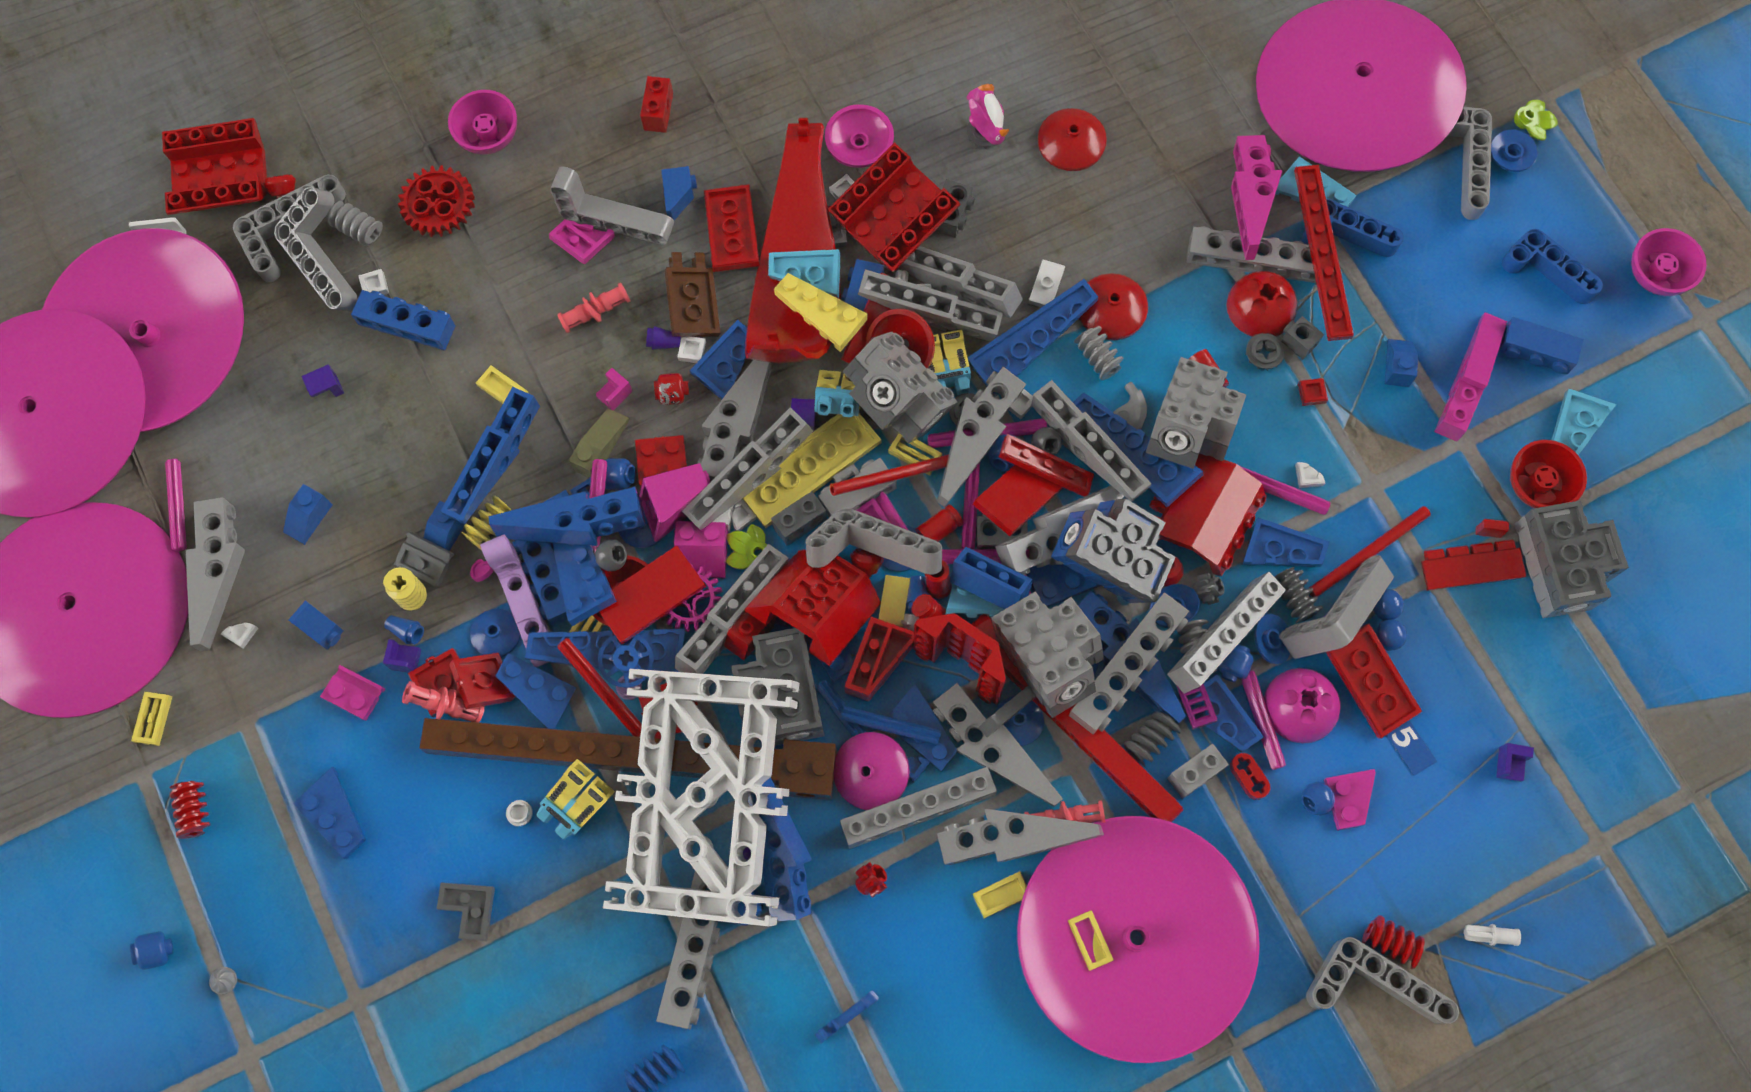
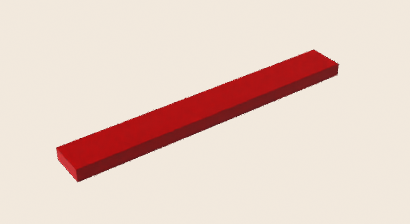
[1294,165,1354,341]

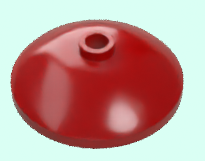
[1038,108,1107,171]
[1079,273,1148,340]
[866,309,935,368]

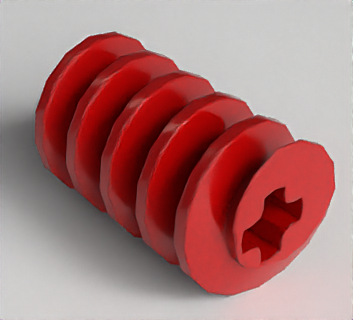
[169,781,210,839]
[1362,915,1425,969]

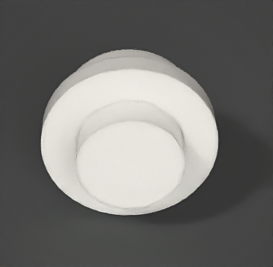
[506,800,533,826]

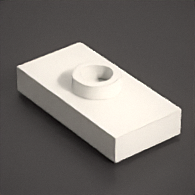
[1028,260,1065,307]

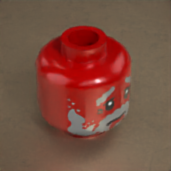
[654,373,689,405]

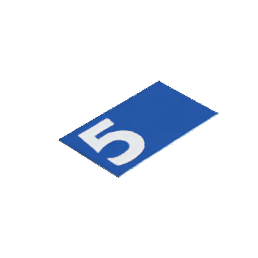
[1387,721,1437,775]

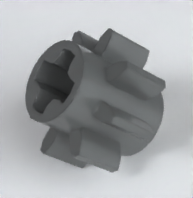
[1193,573,1224,605]

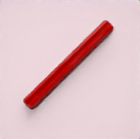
[557,638,642,737]

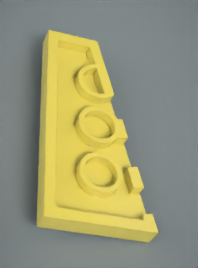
[774,273,867,352]

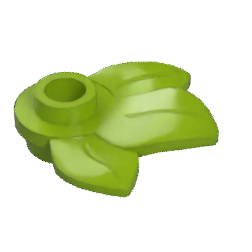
[1514,99,1558,141]
[726,524,767,570]

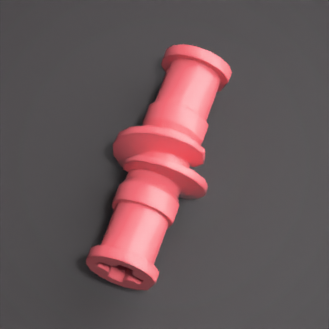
[557,282,631,333]
[402,681,484,723]
[1024,800,1106,823]

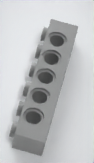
[1186,226,1316,283]
[1167,572,1286,693]
[1069,592,1189,735]
[840,767,997,849]
[656,871,720,1030]

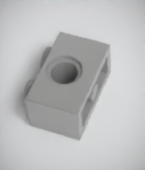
[1167,743,1229,799]

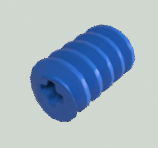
[624,1044,685,1092]

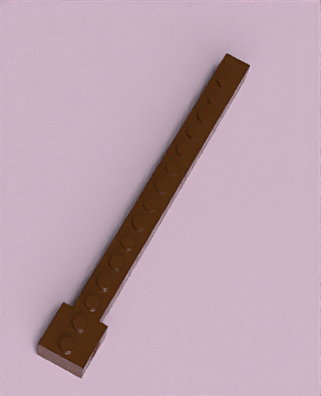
[419,718,837,800]

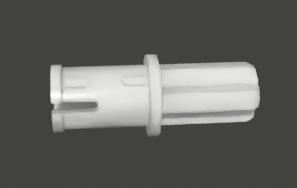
[1464,924,1521,946]

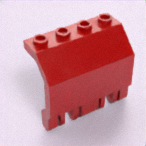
[1149,453,1266,577]

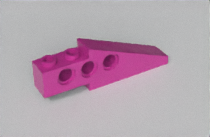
[1231,135,1282,260]
[1434,312,1507,442]

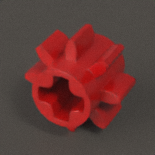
[855,862,887,897]

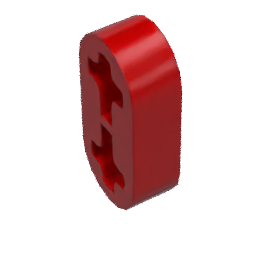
[1230,753,1270,800]

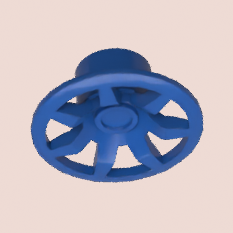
[598,635,654,688]

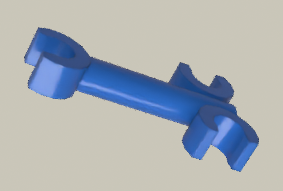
[815,990,879,1044]

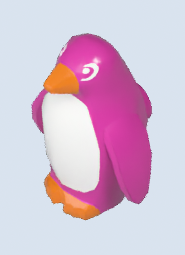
[966,84,1009,145]

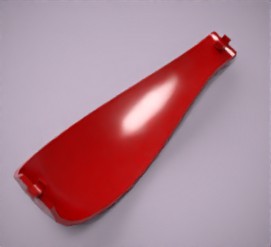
[745,118,841,363]

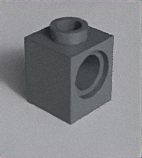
[1281,316,1324,360]

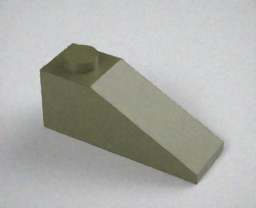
[569,408,630,478]

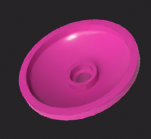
[825,104,894,168]
[834,732,910,810]

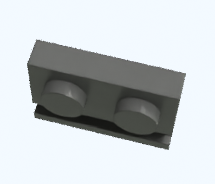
[394,532,454,586]

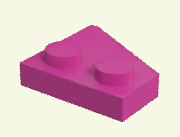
[549,219,615,265]
[1324,769,1376,831]

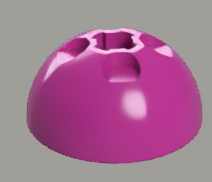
[448,90,517,155]
[1631,228,1707,296]
[1264,668,1340,743]

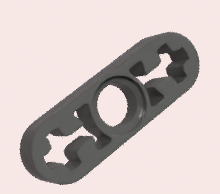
[978,686,1036,737]

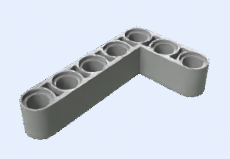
[1448,107,1492,220]
[550,167,674,245]
[233,174,346,283]
[274,187,358,311]
[806,508,942,574]
[1279,555,1394,658]
[1306,937,1459,1024]

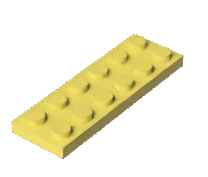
[742,413,881,529]

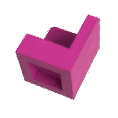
[596,368,633,411]

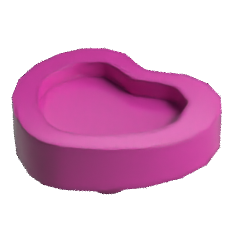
[470,559,494,582]

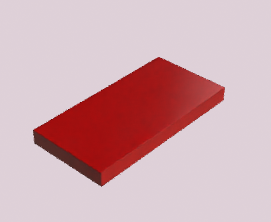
[704,184,760,272]
[972,465,1064,536]
[599,545,706,644]
[1326,624,1422,738]

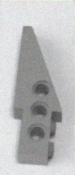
[898,246,1023,318]
[858,269,1003,342]
[697,360,773,482]
[937,367,1026,507]
[1031,380,1151,502]
[682,407,813,530]
[995,485,1124,575]
[186,497,245,651]
[675,544,788,674]
[933,683,1063,807]
[937,809,1104,865]

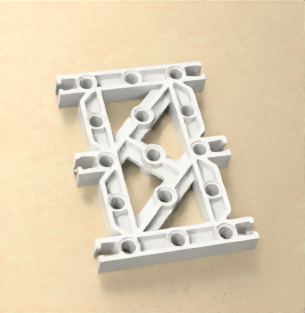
[603,669,799,926]

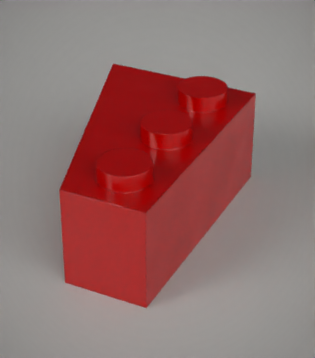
[844,617,914,702]

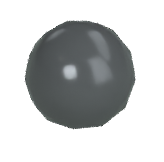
[1031,427,1062,455]
[595,540,627,572]

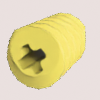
[461,495,511,550]
[383,567,427,611]

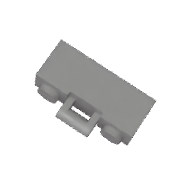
[818,458,896,517]

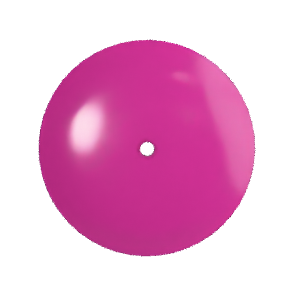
[1256,0,1467,172]
[42,228,244,432]
[0,309,146,518]
[0,502,188,718]
[1017,816,1259,1063]

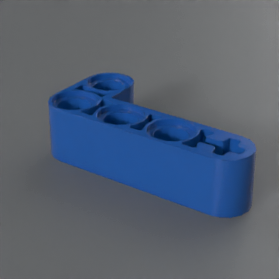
[1302,199,1404,257]
[1502,229,1603,304]

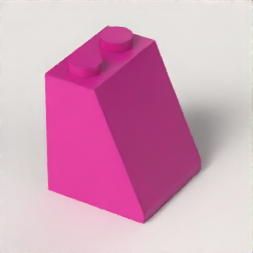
[639,463,710,542]

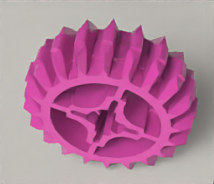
[661,564,722,632]

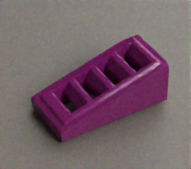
[1176,684,1218,730]

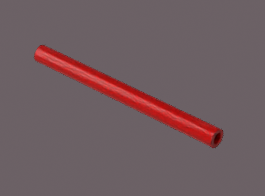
[830,454,949,496]
[1309,506,1431,597]

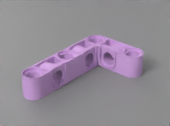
[480,534,549,667]

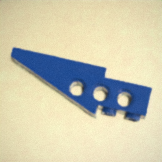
[440,387,540,524]
[488,487,645,546]
[1078,591,1186,725]
[748,777,812,921]

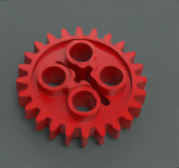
[398,165,475,237]

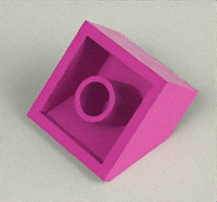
[674,521,728,578]

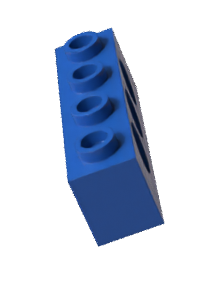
[351,290,456,351]
[512,540,568,626]

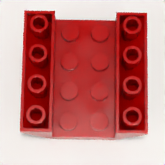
[162,118,268,215]
[828,142,961,272]
[745,550,881,666]
[913,613,1006,705]

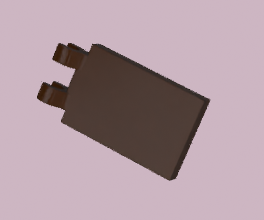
[665,252,721,337]

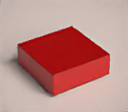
[1298,378,1328,406]
[1476,519,1509,538]

